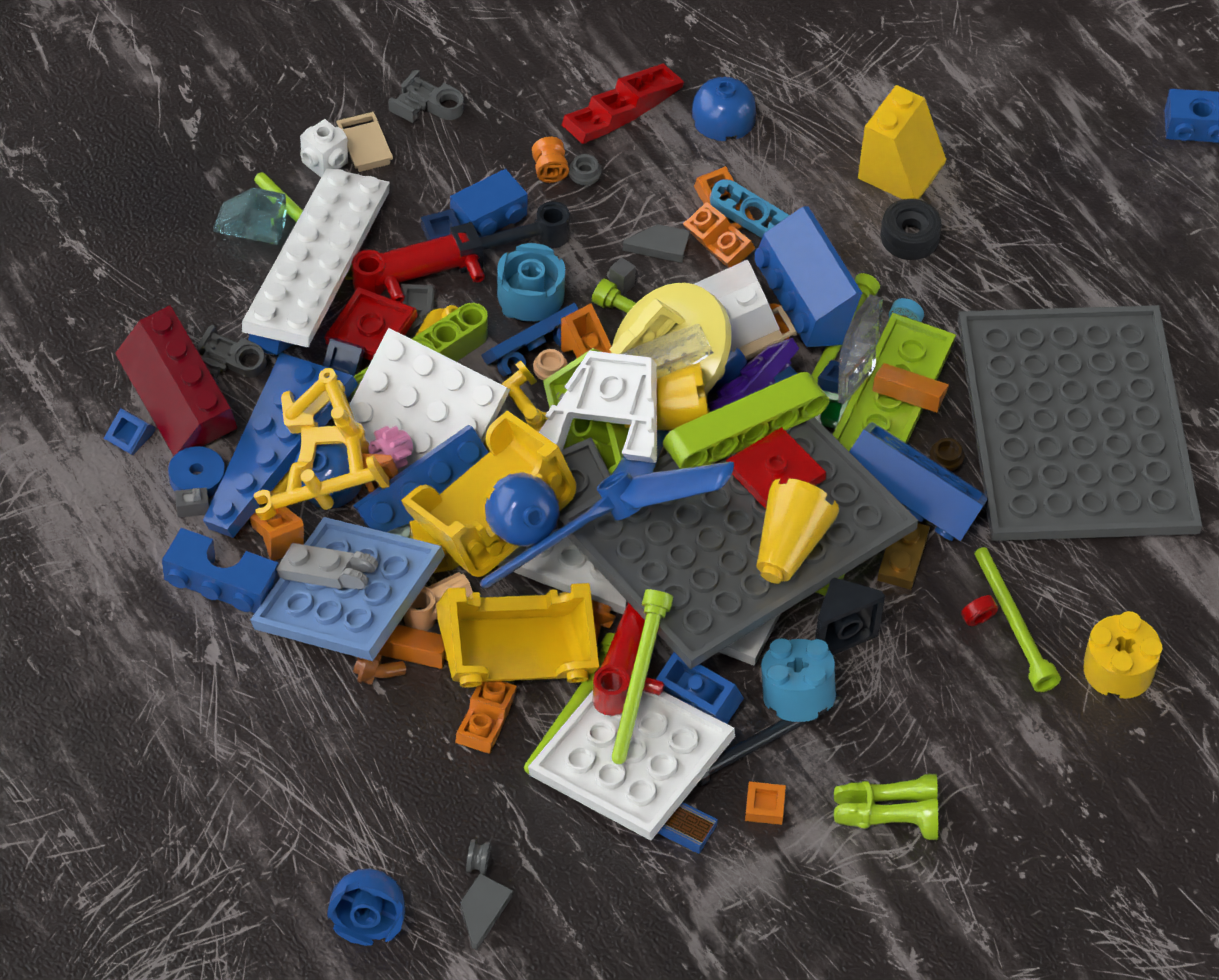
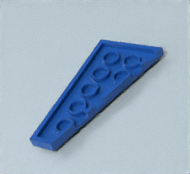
[203,353,358,538]

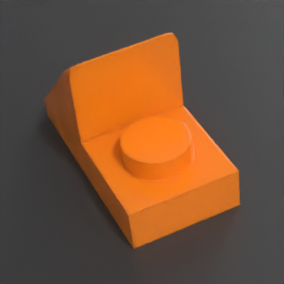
[561,303,612,358]
[249,506,304,561]

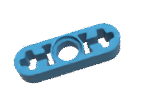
[710,179,790,238]

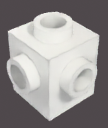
[300,119,348,177]

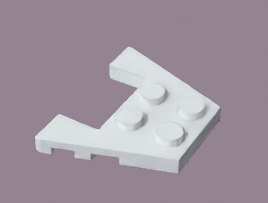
[537,351,657,463]

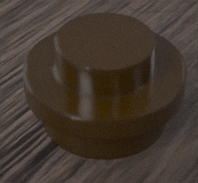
[929,438,965,471]

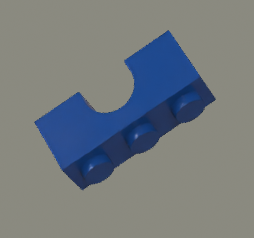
[162,528,280,613]

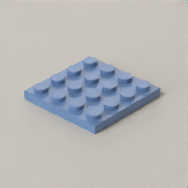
[250,517,445,661]

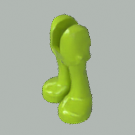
[833,774,938,840]

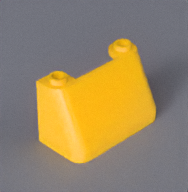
[401,411,577,577]
[436,583,599,688]

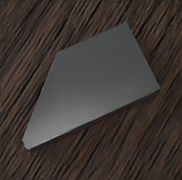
[622,224,690,263]
[401,284,435,337]
[460,874,513,950]

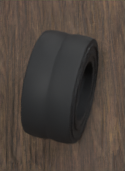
[880,199,942,260]

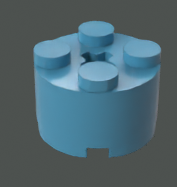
[497,243,565,321]
[761,638,836,722]

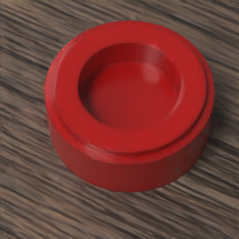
[961,595,998,626]

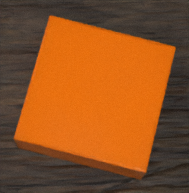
[745,781,786,825]

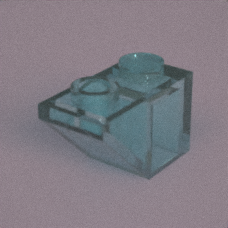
[213,188,287,245]

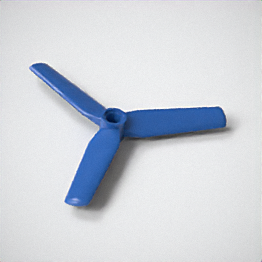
[480,430,734,589]

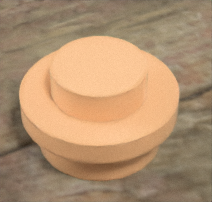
[533,349,567,380]

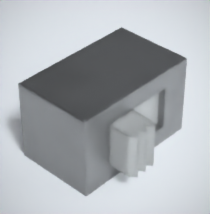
[607,257,636,296]
[175,487,209,518]

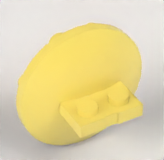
[609,283,731,394]

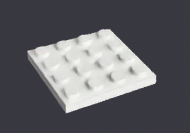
[349,328,511,473]
[528,689,735,840]

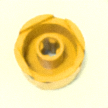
[1083,611,1162,699]

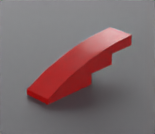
[562,63,684,144]

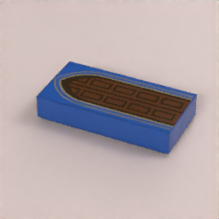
[658,802,718,854]

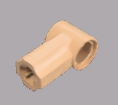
[404,572,473,631]

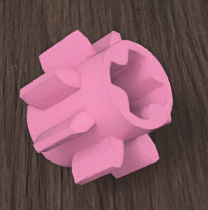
[369,426,413,469]

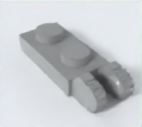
[276,543,378,590]

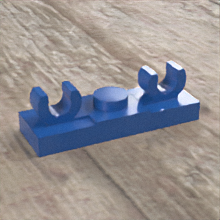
[481,303,578,377]

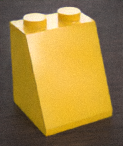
[858,85,946,199]

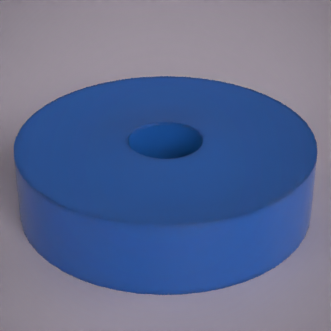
[168,446,225,498]

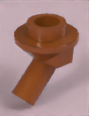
[353,654,406,685]

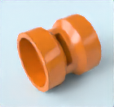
[532,137,569,183]

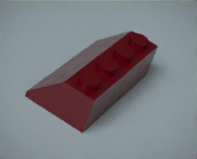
[115,305,237,457]

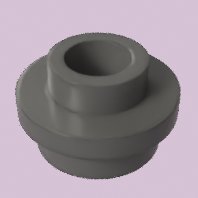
[569,154,602,185]

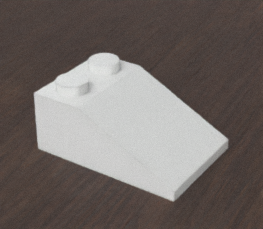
[694,260,780,351]

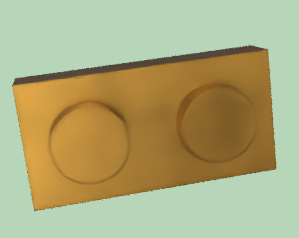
[877,524,930,590]

